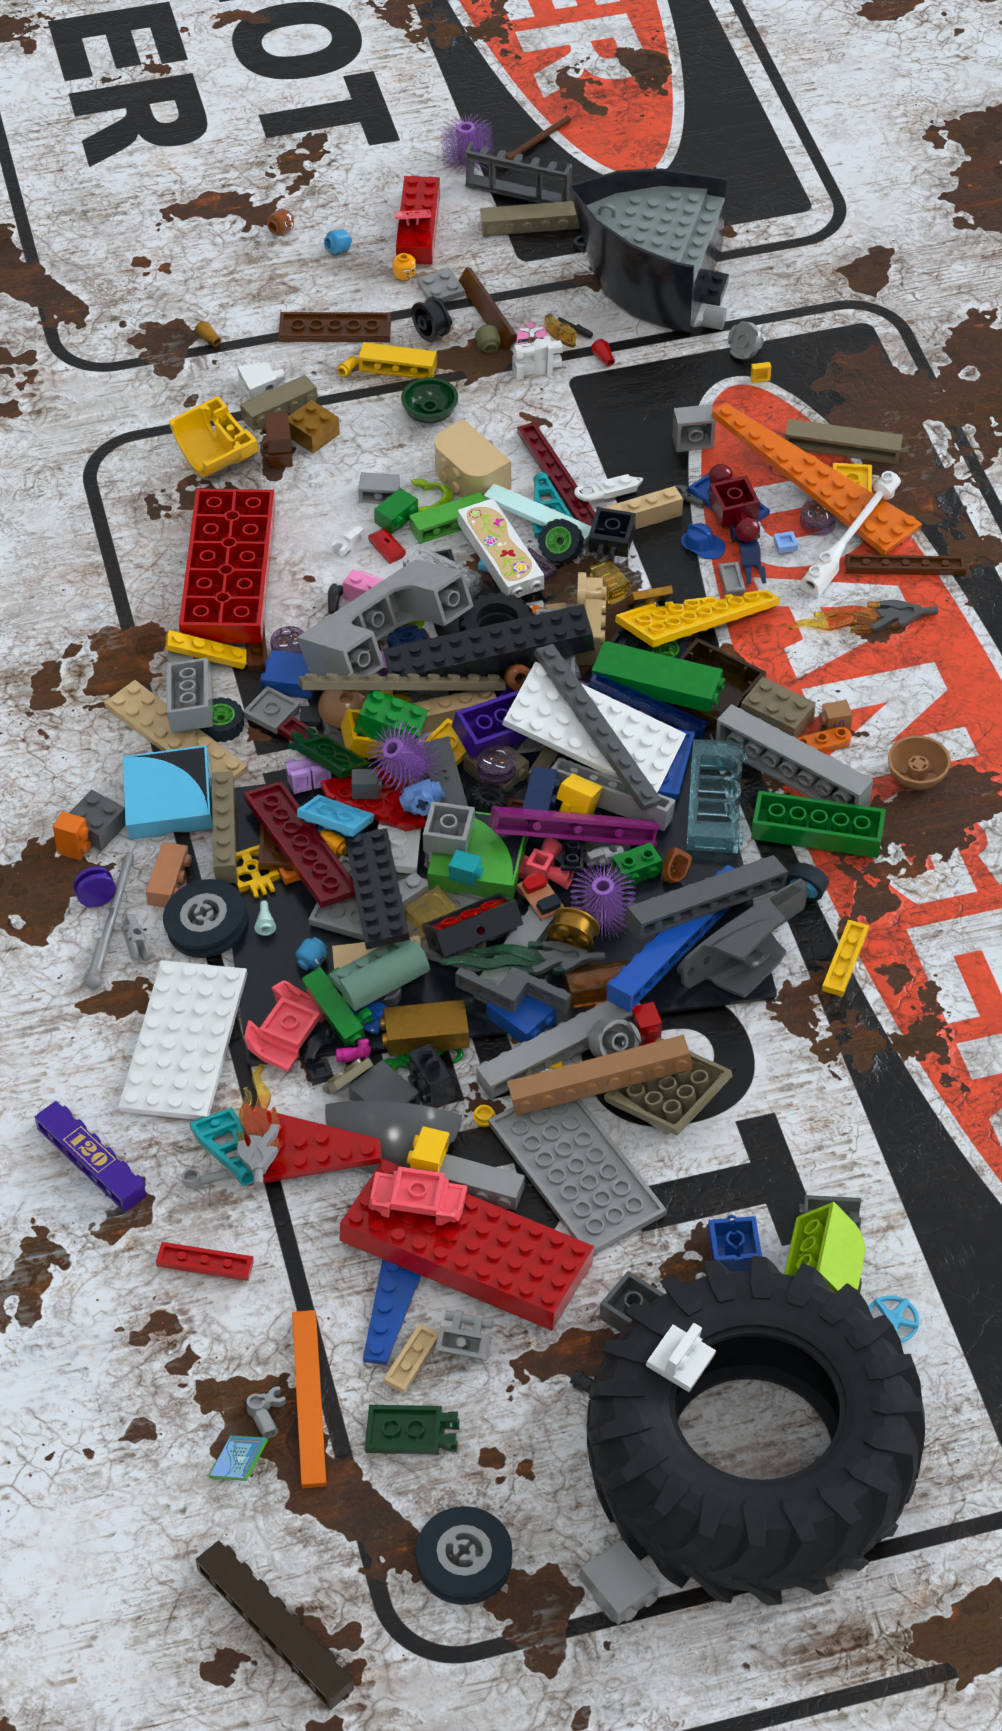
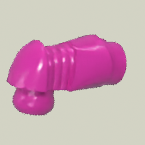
[336,1038,372,1064]

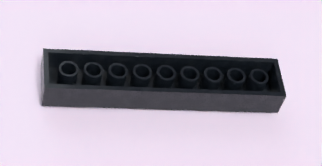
[383,604,595,695]

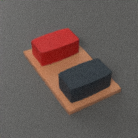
[517,873,564,920]

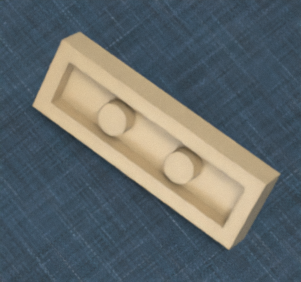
[383,1323,439,1394]

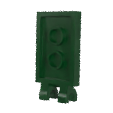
[288,727,371,779]
[364,1405,460,1455]

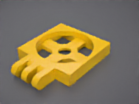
[235,845,280,899]

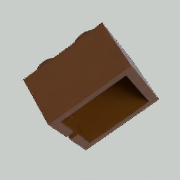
[262,412,293,469]

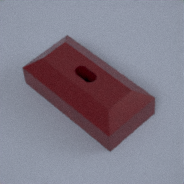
[277,715,322,743]

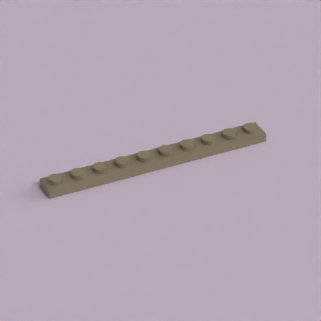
[298,673,506,691]

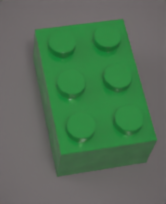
[354,690,429,745]

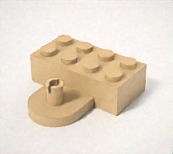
[576,572,607,665]

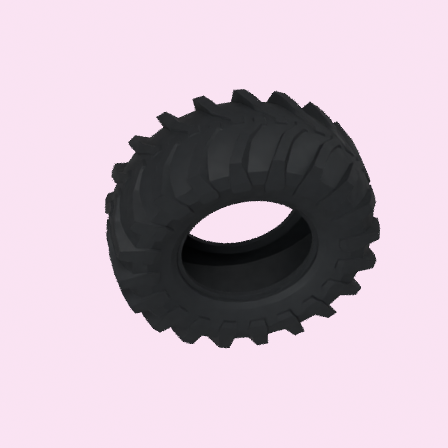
[586,1256,925,1605]

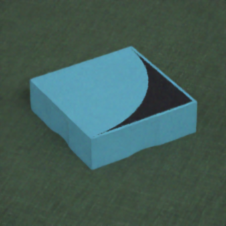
[123,745,213,840]

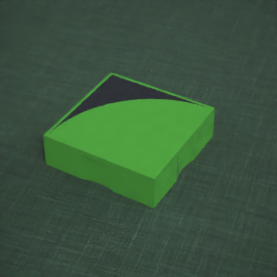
[427,811,529,899]

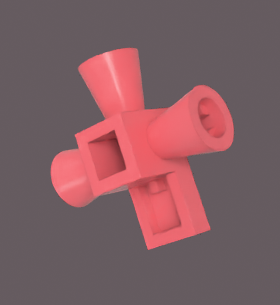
[517,838,574,898]

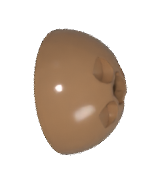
[318,690,369,728]
[888,735,951,791]

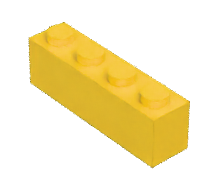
[359,342,437,379]

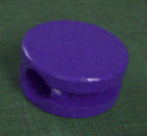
[73,866,116,907]

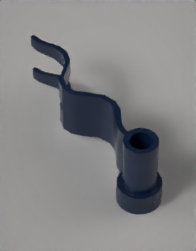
[730,525,767,584]

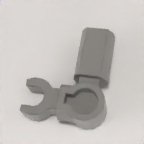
[246,1386,286,1439]

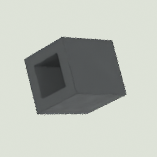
[352,769,382,799]

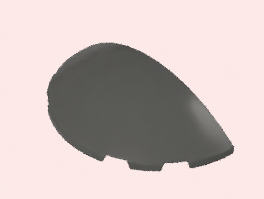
[325,1101,462,1174]

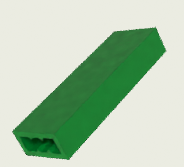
[591,641,725,713]

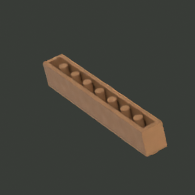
[507,1035,693,1116]

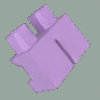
[286,757,332,794]

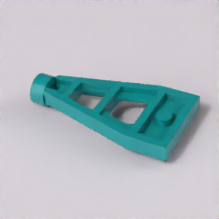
[532,473,571,538]
[190,1107,254,1186]

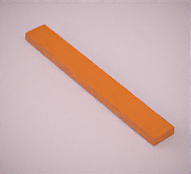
[292,1310,327,1489]

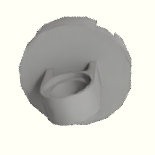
[727,321,764,360]

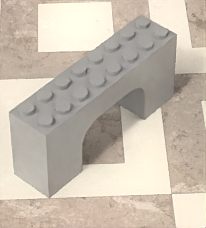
[297,559,474,676]

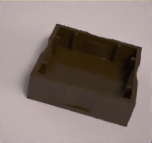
[652,638,766,736]

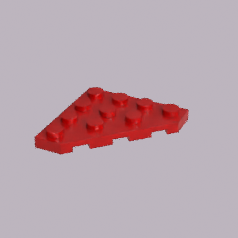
[321,766,426,832]

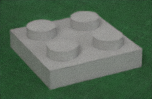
[417,268,465,302]
[243,686,301,734]

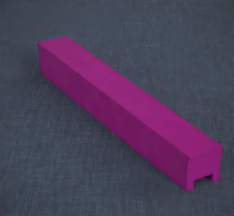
[488,806,660,847]

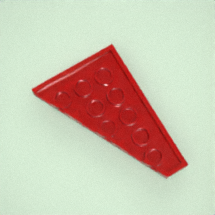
[244,1105,382,1186]

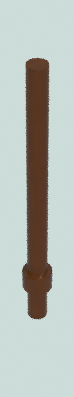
[495,115,571,169]

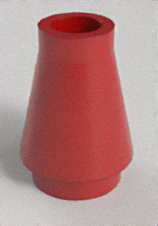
[591,339,615,367]

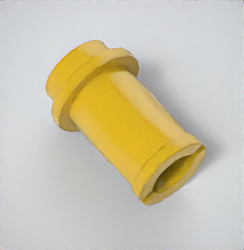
[337,355,359,377]

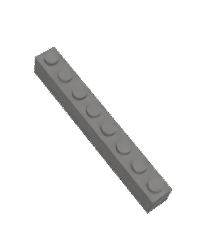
[476,1001,641,1099]

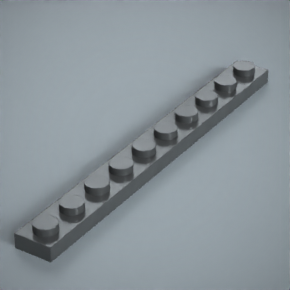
[534,644,662,811]

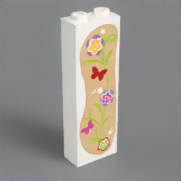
[457,498,544,598]

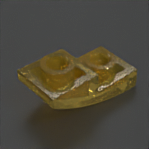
[544,313,577,348]

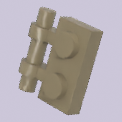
[322,1058,373,1094]

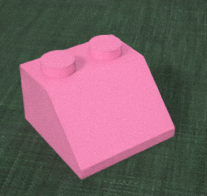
[343,570,385,602]

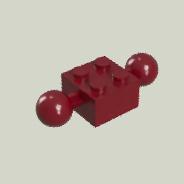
[708,464,760,542]

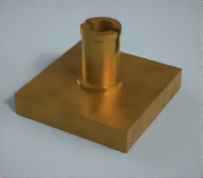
[626,585,673,607]

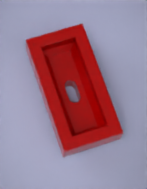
[368,528,406,564]

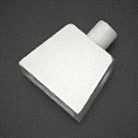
[238,362,285,400]

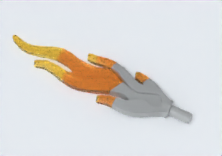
[236,1064,280,1188]

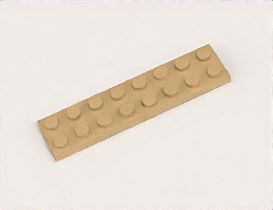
[104,680,248,789]

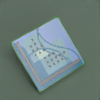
[209,1435,268,1481]

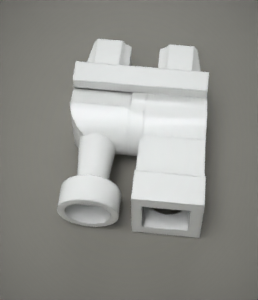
[512,336,563,380]

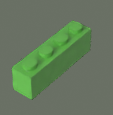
[409,492,486,544]

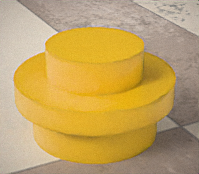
[473,1105,496,1127]

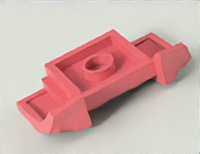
[244,980,325,1072]
[368,1167,468,1225]

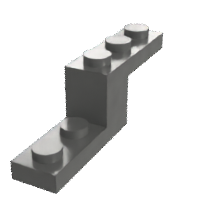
[455,967,571,1014]

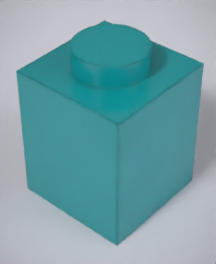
[449,850,484,886]

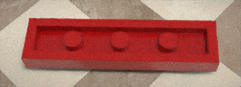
[156,1242,254,1281]

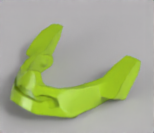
[411,478,453,512]

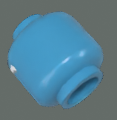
[324,229,352,254]
[295,937,328,971]

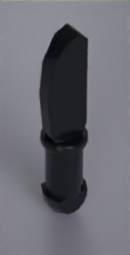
[557,317,593,338]

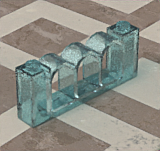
[686,739,747,853]

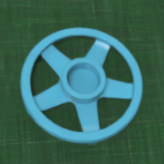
[868,1295,919,1343]

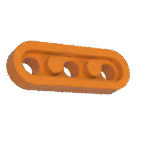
[797,727,852,753]

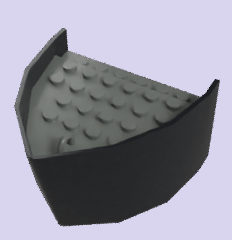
[569,168,729,333]

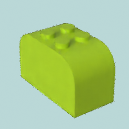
[784,1202,865,1293]

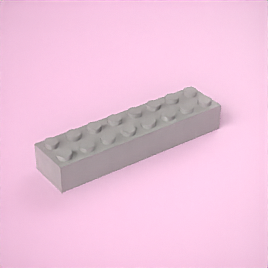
[715,704,873,807]

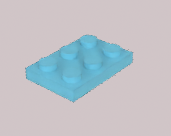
[297,795,374,837]

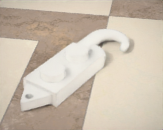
[574,474,643,502]

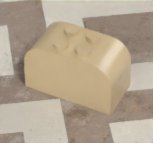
[434,419,511,498]

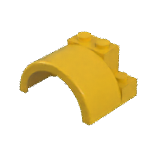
[169,396,259,478]

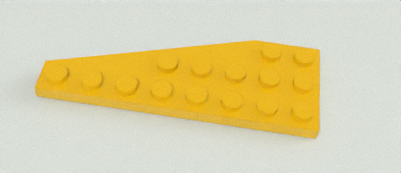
[615,590,780,647]

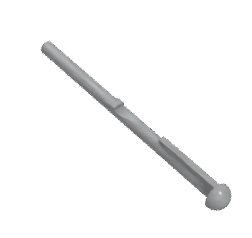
[85,851,134,989]

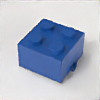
[707,1215,762,1272]

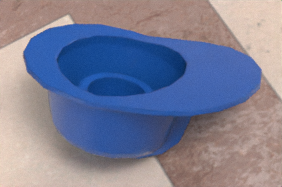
[681,523,725,560]

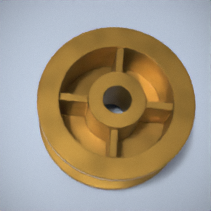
[547,907,600,952]

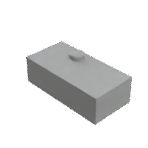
[167,657,213,733]

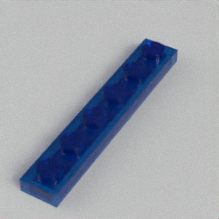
[588,672,708,737]

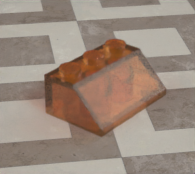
[561,960,630,1008]

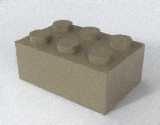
[741,677,816,738]

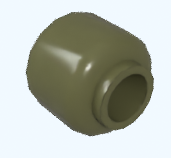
[475,325,501,353]

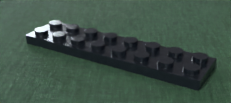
[345,828,410,950]

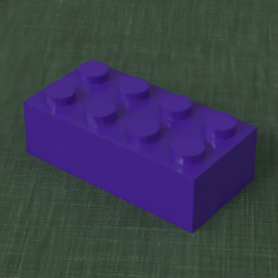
[452,690,529,758]

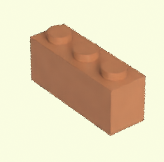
[146,842,192,908]

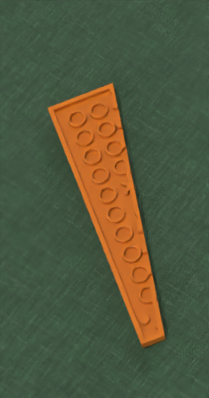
[711,403,922,555]

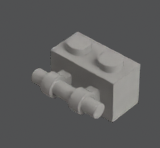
[435,1310,493,1361]

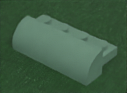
[329,940,430,1011]

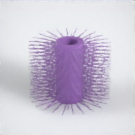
[440,113,492,175]
[366,721,443,794]
[570,860,636,941]

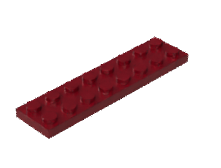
[243,781,356,908]

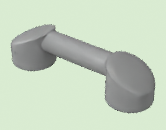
[181,1156,239,1189]

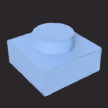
[774,531,798,553]

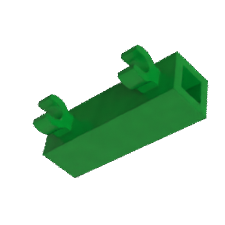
[302,967,373,1047]

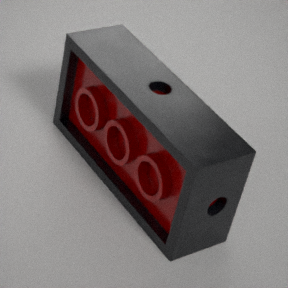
[422,892,523,958]

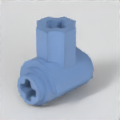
[399,778,445,816]

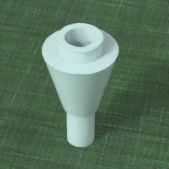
[254,901,276,936]

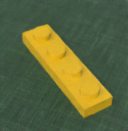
[165,630,246,669]
[822,920,869,997]

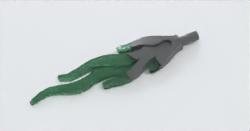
[441,941,605,976]

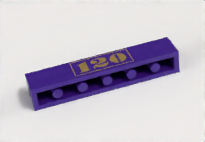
[34,1101,146,1213]

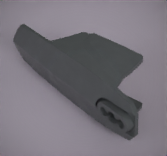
[677,878,807,997]

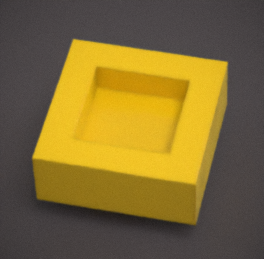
[750,362,772,383]

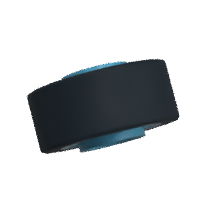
[786,863,829,901]

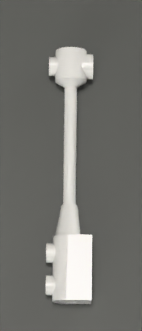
[801,471,901,598]

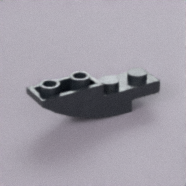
[561,839,585,872]

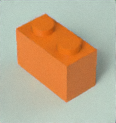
[53,811,91,861]

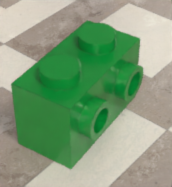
[374,488,418,534]
[612,842,662,888]

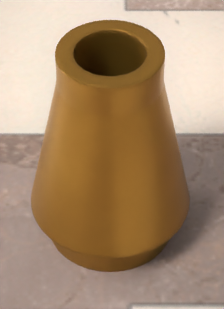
[194,321,221,347]

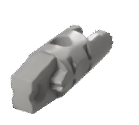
[584,844,632,866]
[122,914,151,961]

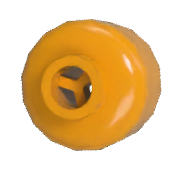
[392,253,416,281]

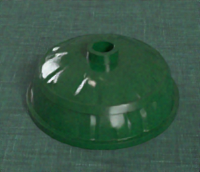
[401,377,458,424]

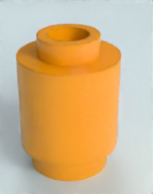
[320,829,347,858]

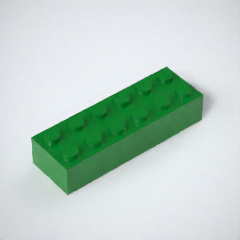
[751,791,886,858]

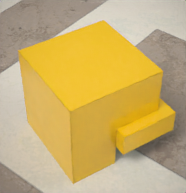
[556,773,603,815]

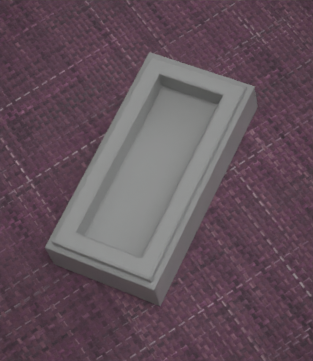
[718,562,746,596]

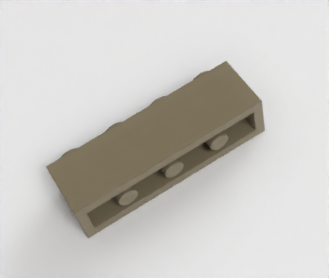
[240,375,318,431]

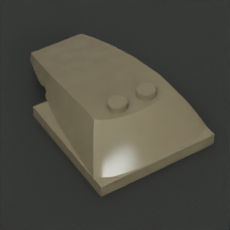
[604,1037,732,1136]

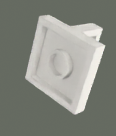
[646,1323,716,1392]

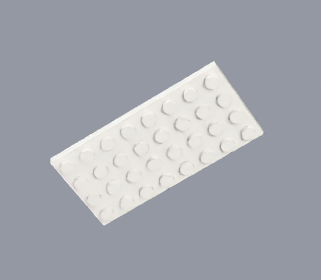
[502,662,686,793]
[118,960,248,1120]

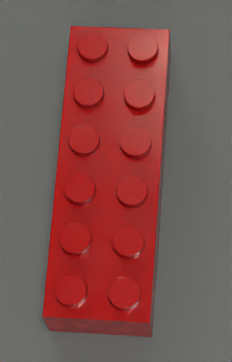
[396,176,440,265]

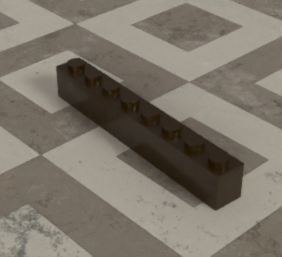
[195,1540,354,1710]

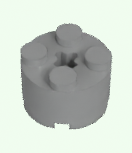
[587,1017,641,1058]

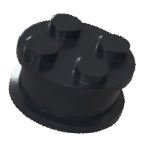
[411,296,453,342]

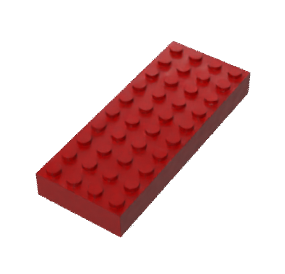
[179,489,276,643]
[339,1159,594,1331]

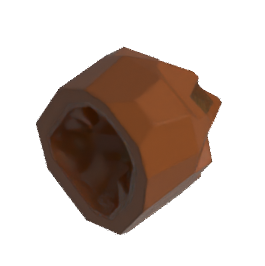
[662,847,692,883]

